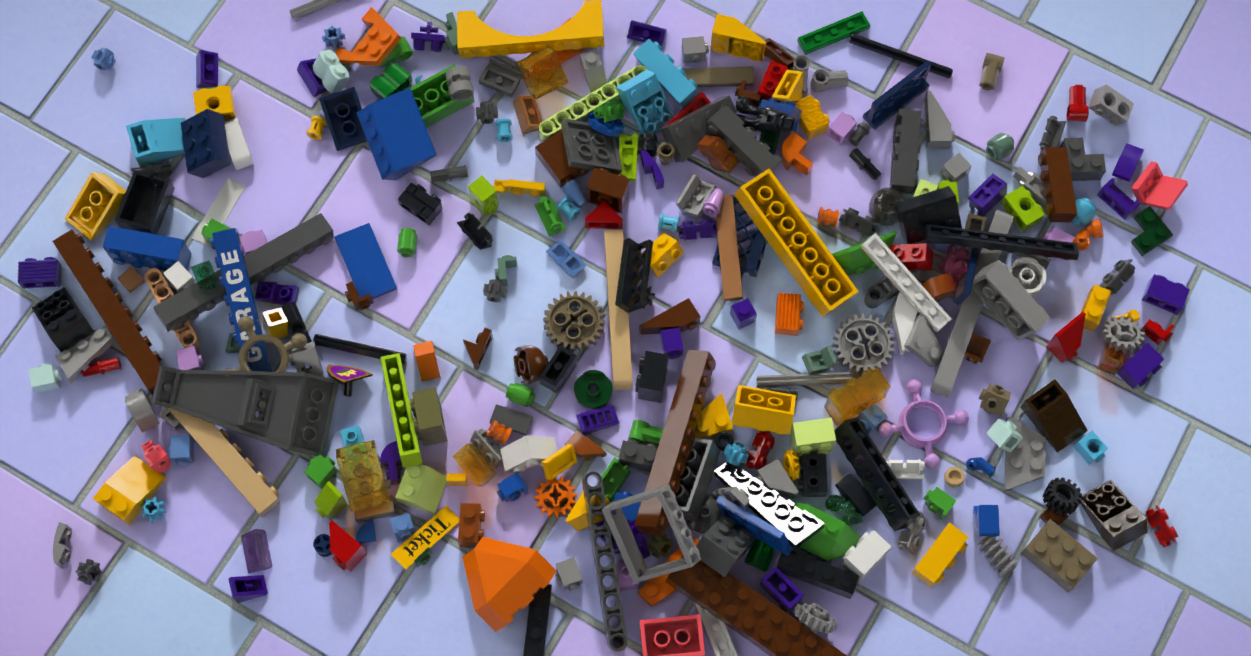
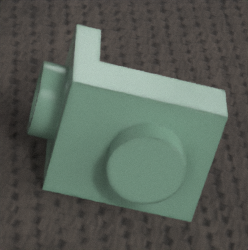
[495,255,517,286]
[802,346,836,374]

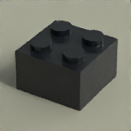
[635,351,669,403]

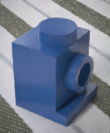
[497,472,529,502]

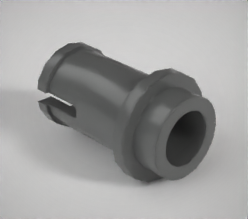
[848,122,870,146]

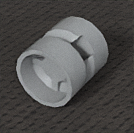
[445,66,474,101]

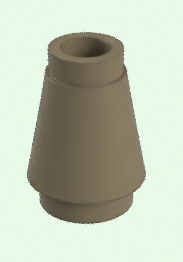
[657,143,675,165]

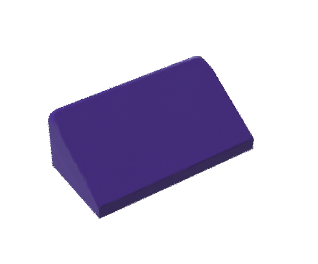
[627,20,667,47]
[196,50,218,88]
[297,58,328,97]

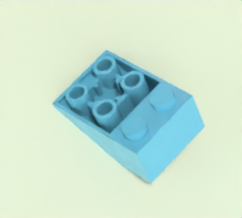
[616,70,674,134]
[126,118,185,167]

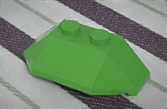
[832,231,896,276]
[792,501,861,561]

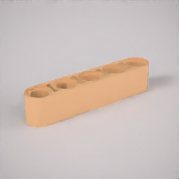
[145,268,201,350]

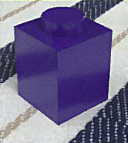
[730,298,757,330]
[660,328,684,359]

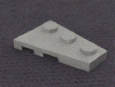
[55,326,116,384]
[712,486,750,511]

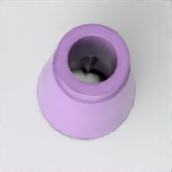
[703,188,725,217]

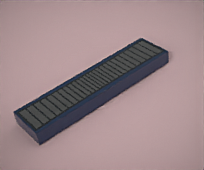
[953,247,980,305]

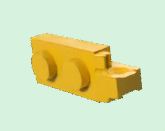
[493,179,546,197]

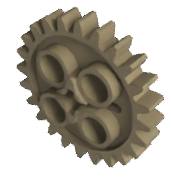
[543,291,605,352]

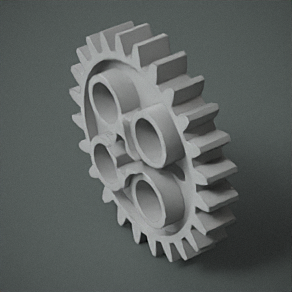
[832,313,895,375]

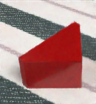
[585,201,623,229]

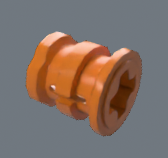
[817,207,839,227]
[486,420,512,445]

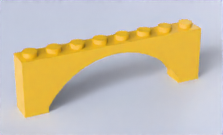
[457,0,605,59]

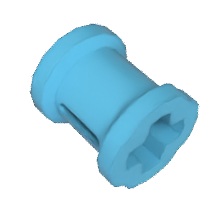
[495,118,513,142]
[557,197,582,221]
[658,213,679,233]

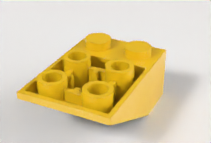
[710,14,766,61]

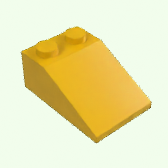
[64,172,126,240]
[92,456,167,525]

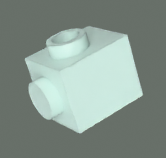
[28,364,62,393]
[987,419,1023,453]

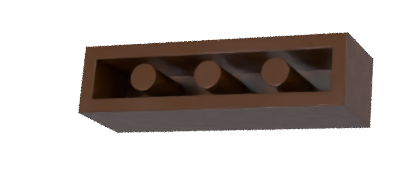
[1038,147,1077,222]

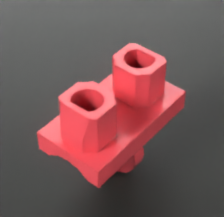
[141,439,171,472]

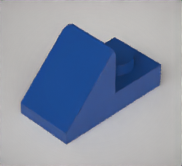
[973,505,1000,536]

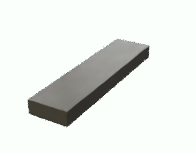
[682,66,754,87]

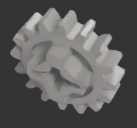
[1101,316,1145,354]
[793,602,837,634]

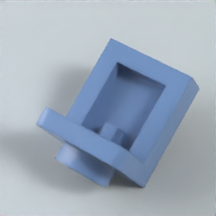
[857,403,888,434]

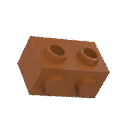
[458,503,485,548]

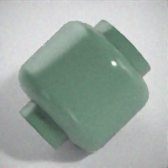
[986,133,1014,160]

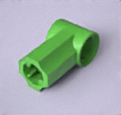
[380,36,413,67]
[628,420,664,446]

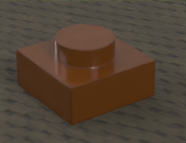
[1039,507,1069,526]

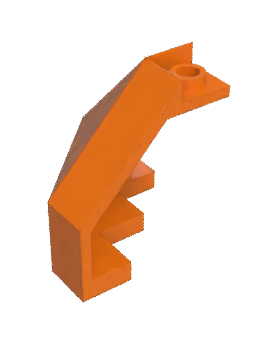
[462,537,557,632]

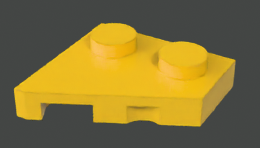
[695,394,733,439]

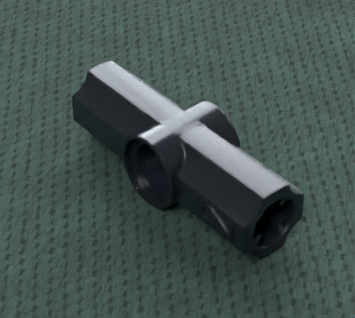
[281,302,312,343]

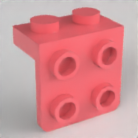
[1131,161,1188,210]

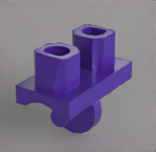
[411,22,446,52]

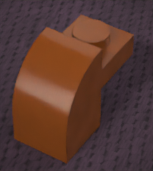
[921,273,958,303]

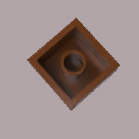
[586,168,630,213]

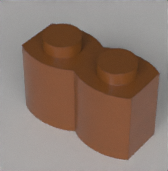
[697,135,738,173]

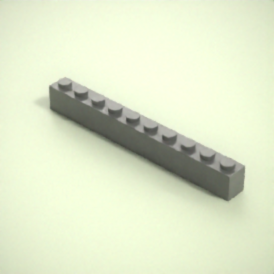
[154,213,334,332]

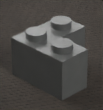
[1060,137,1106,181]

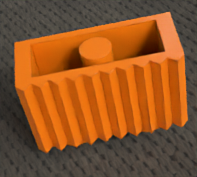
[775,293,804,336]

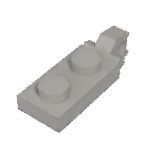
[1013,167,1046,207]

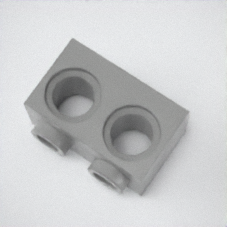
[1088,85,1134,126]

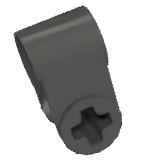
[864,276,900,308]

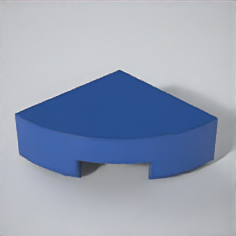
[356,521,376,544]

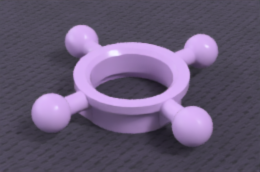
[877,379,969,469]

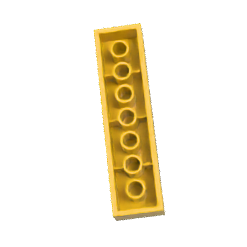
[734,169,859,317]

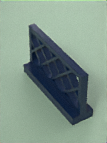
[863,60,931,130]
[712,196,768,277]

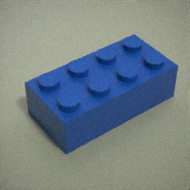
[103,226,192,271]

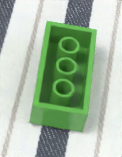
[411,64,475,128]

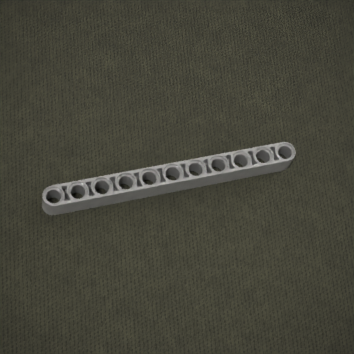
[930,209,1014,398]

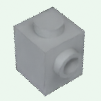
[681,36,709,63]
[555,557,583,591]

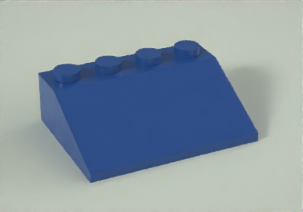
[357,88,437,181]

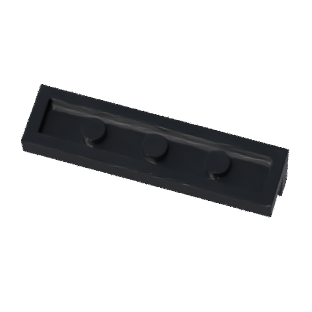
[615,238,653,313]

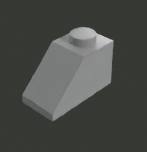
[580,49,607,93]
[756,459,799,499]

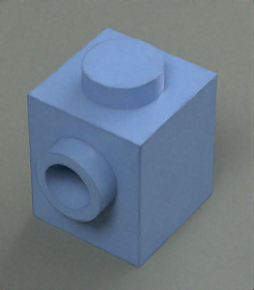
[167,434,194,466]

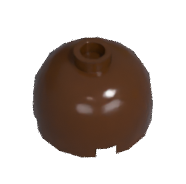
[513,345,549,385]

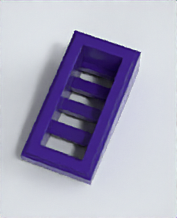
[576,405,619,435]

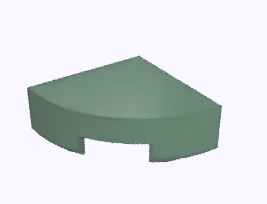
[225,333,240,353]

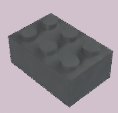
[696,515,756,577]

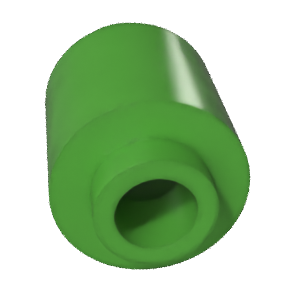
[397,228,417,257]
[505,383,536,407]

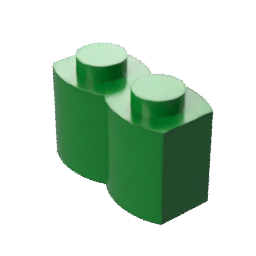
[370,62,412,100]

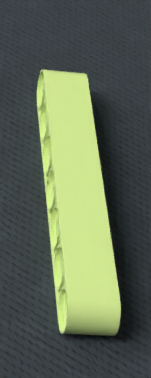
[539,66,647,141]

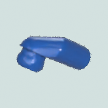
[966,457,995,476]

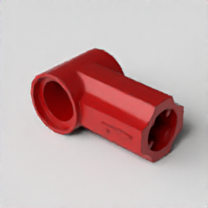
[1066,85,1089,122]

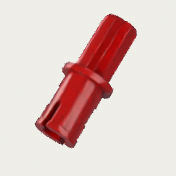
[81,357,121,377]

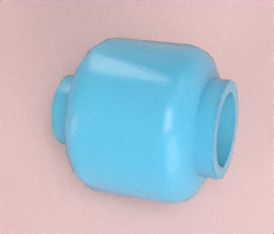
[1072,198,1096,226]

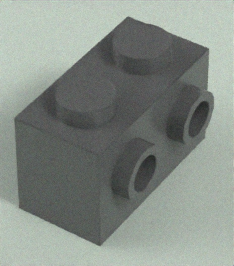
[619,439,658,472]

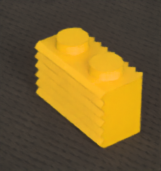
[794,95,830,140]
[1080,285,1111,331]

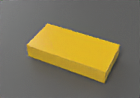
[542,444,577,480]

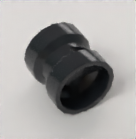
[639,133,657,157]

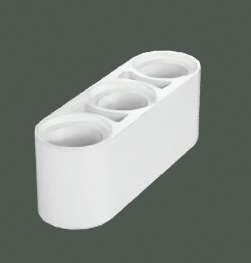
[224,118,254,171]

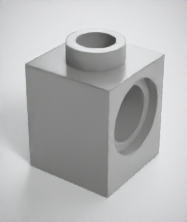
[940,153,972,182]

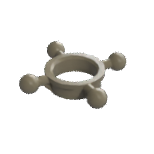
[223,316,307,377]

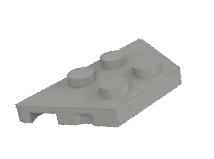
[1004,417,1046,491]

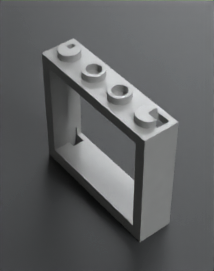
[602,484,701,583]

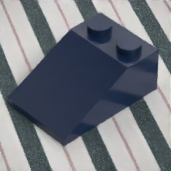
[319,87,367,151]

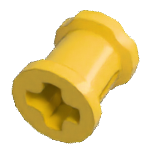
[306,116,327,140]

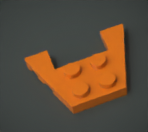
[334,7,401,66]

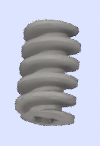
[977,536,1018,578]

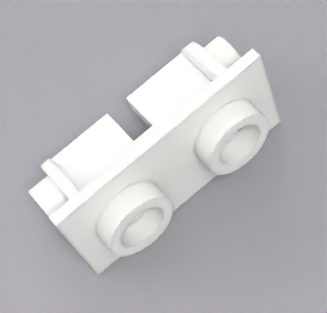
[886,459,925,479]

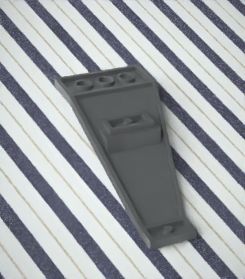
[151,365,339,457]

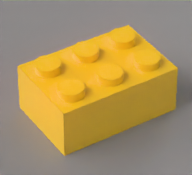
[731,385,796,435]

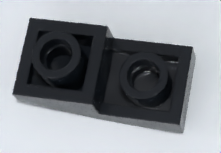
[835,474,877,517]

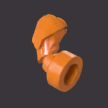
[1073,219,1104,250]

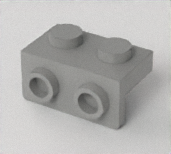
[676,174,717,219]

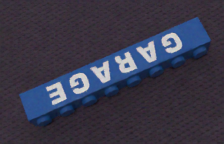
[210,228,272,372]

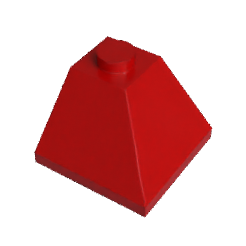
[1046,312,1086,363]

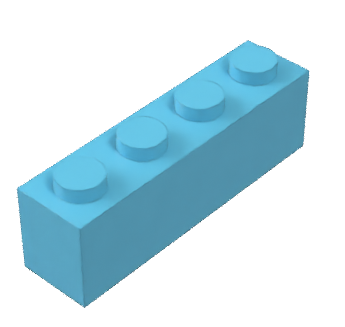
[633,39,699,109]

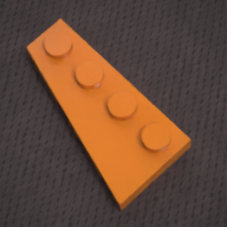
[637,535,699,607]

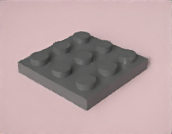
[561,118,622,174]

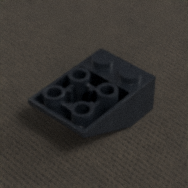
[32,287,94,352]

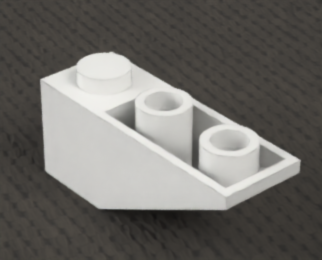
[891,292,920,357]

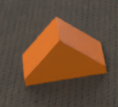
[413,341,441,381]

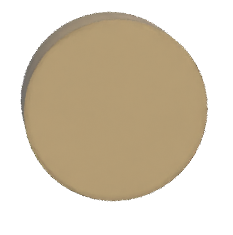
[944,467,965,487]

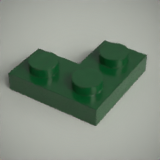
[1131,206,1173,257]

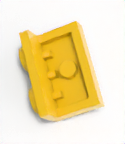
[641,233,684,277]

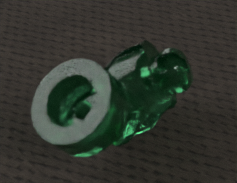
[825,494,862,525]

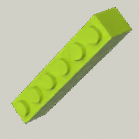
[380,353,423,468]

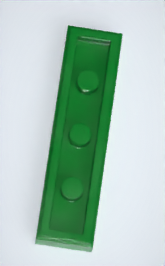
[797,11,870,55]

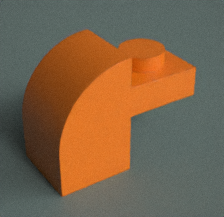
[780,131,813,176]

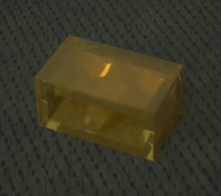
[452,444,497,487]

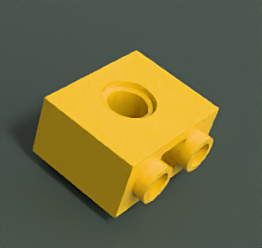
[193,85,237,122]

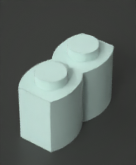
[313,49,349,93]

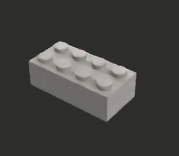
[971,260,1050,340]

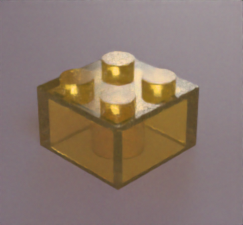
[516,46,568,99]

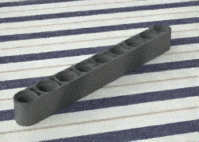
[582,471,627,652]

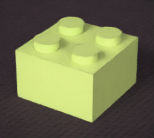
[790,418,836,458]

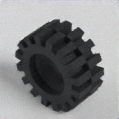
[1043,477,1082,516]

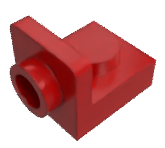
[1142,319,1174,345]

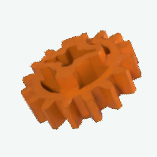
[534,476,577,519]

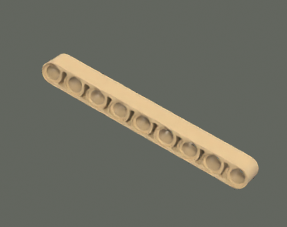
[604,229,633,391]

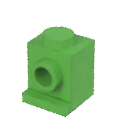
[923,487,957,520]

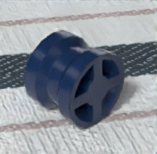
[313,534,332,557]

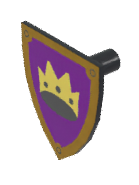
[327,364,373,397]

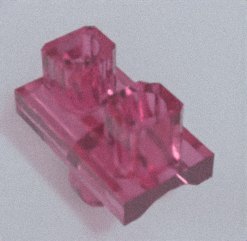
[939,245,970,283]

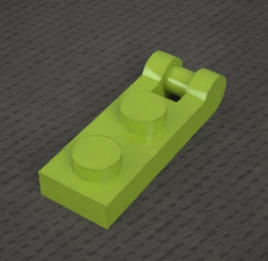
[619,133,638,182]

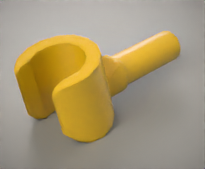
[1111,309,1140,323]

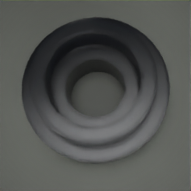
[714,432,734,451]

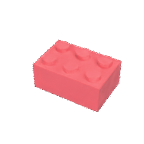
[639,614,705,656]

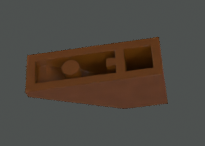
[639,298,701,335]

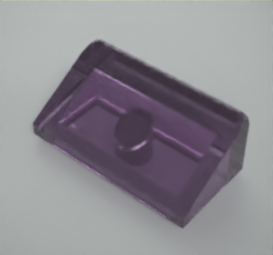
[241,529,272,573]

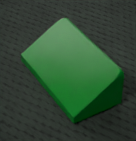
[744,538,776,572]

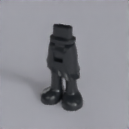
[736,96,795,133]

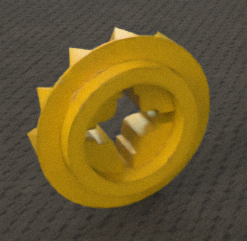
[783,449,800,481]

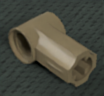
[979,53,1005,91]

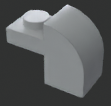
[125,388,160,433]

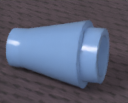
[563,179,587,207]

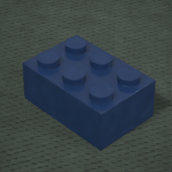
[181,109,231,178]

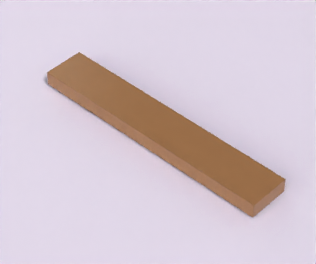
[716,194,743,302]

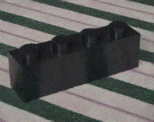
[776,551,859,599]

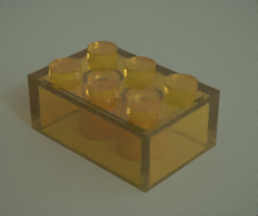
[824,367,891,426]
[336,440,390,512]

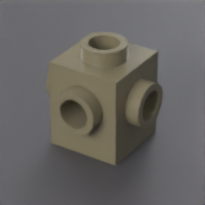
[979,383,1011,416]

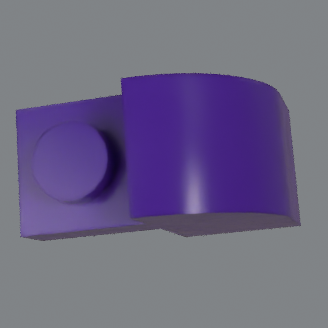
[380,441,402,485]

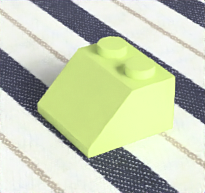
[395,464,447,514]

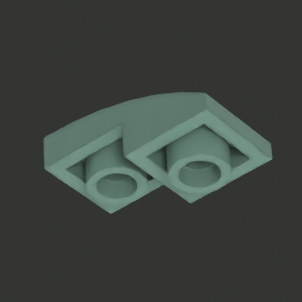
[445,12,458,55]

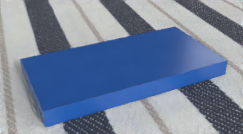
[334,223,397,299]
[716,496,792,556]

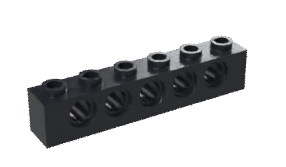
[834,417,921,532]

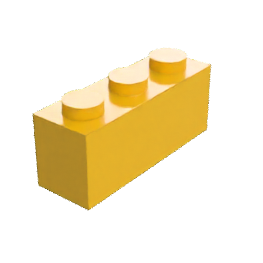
[911,522,969,587]

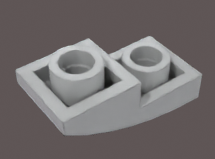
[53,522,72,568]

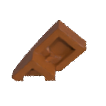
[565,431,607,461]

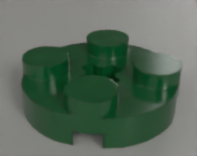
[574,370,613,409]

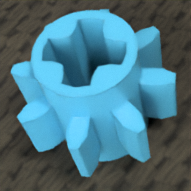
[724,441,749,466]
[140,497,167,523]

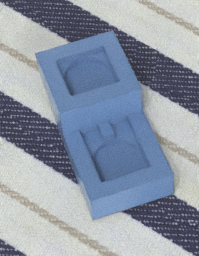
[546,239,587,278]

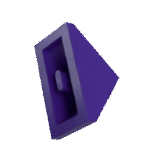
[228,575,268,603]

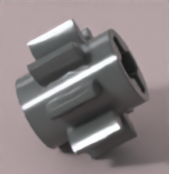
[476,101,498,124]
[483,279,507,302]
[75,559,102,585]

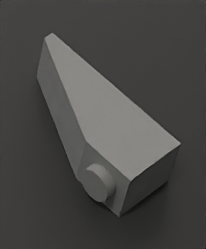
[924,91,955,149]

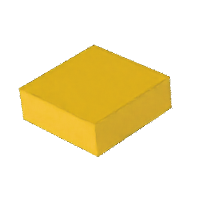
[446,474,468,486]

